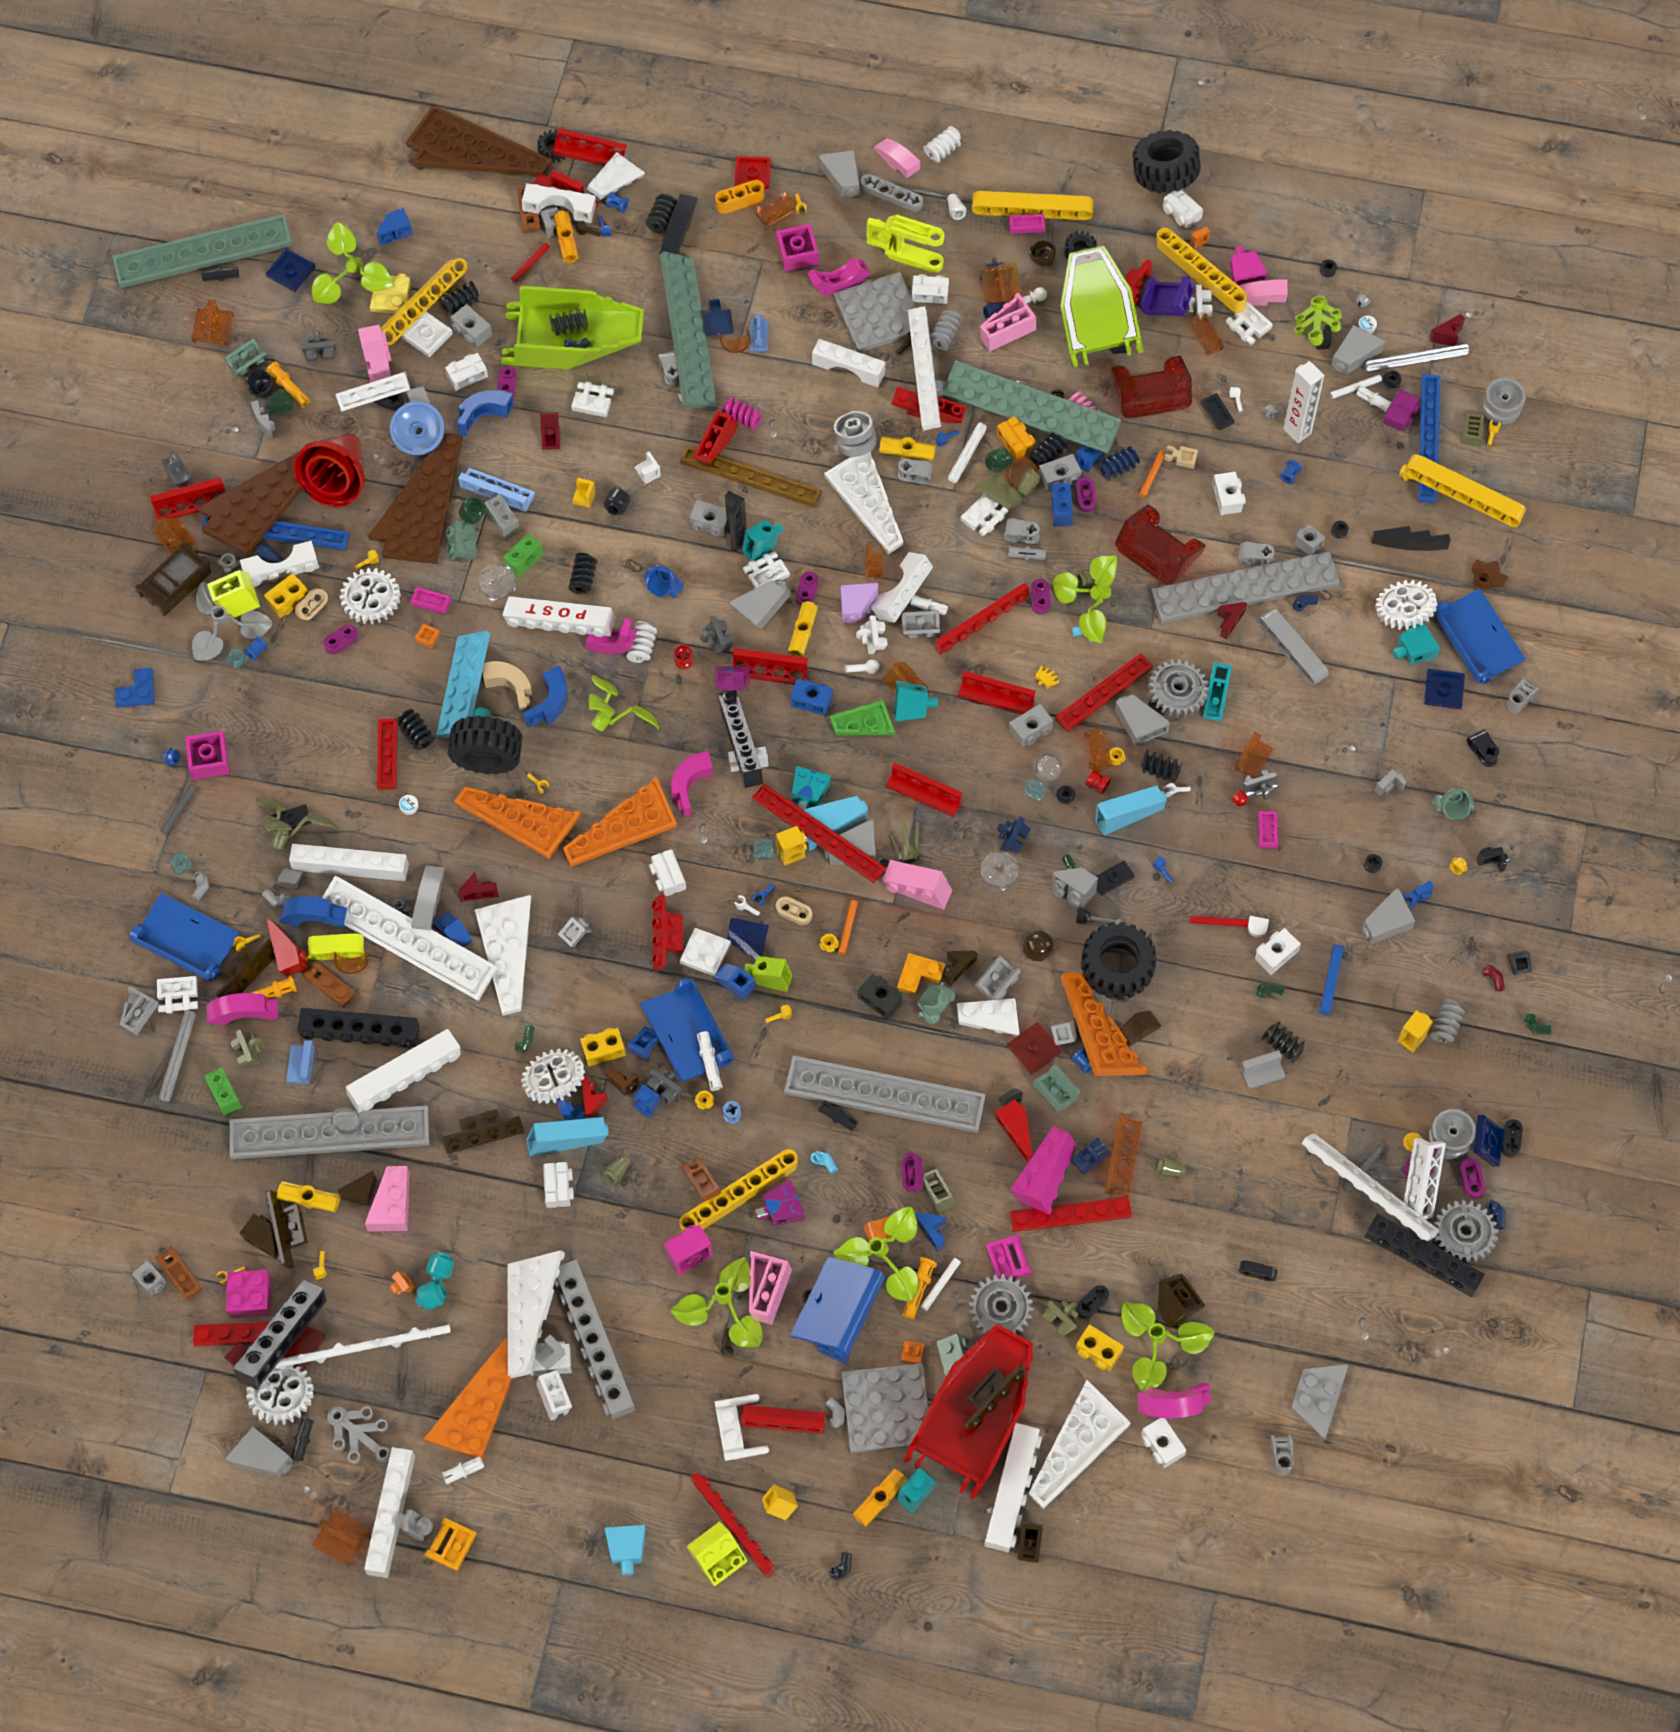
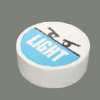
[1358,316,1377,334]
[399,795,419,815]

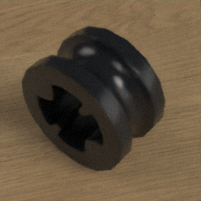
[1320,259,1337,277]
[1331,521,1349,539]
[1364,854,1383,873]

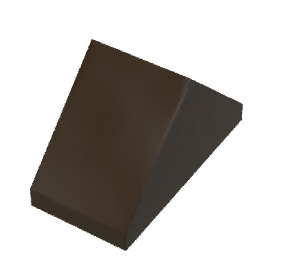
[1120,1011,1161,1047]
[337,1171,377,1206]
[1018,1522,1043,1563]

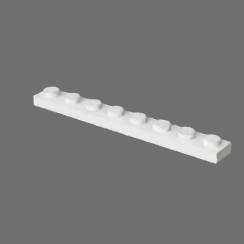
[908,306,941,430]
[1302,1133,1440,1241]

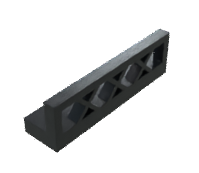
[725,490,747,552]

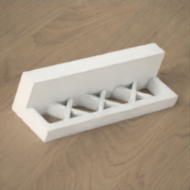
[336,372,410,411]
[1404,1138,1446,1219]

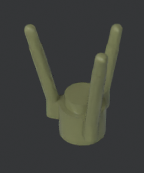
[889,820,919,864]

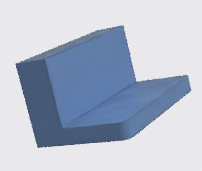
[286,1040,315,1084]

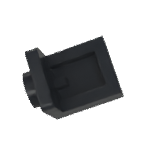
[1477,847,1509,872]

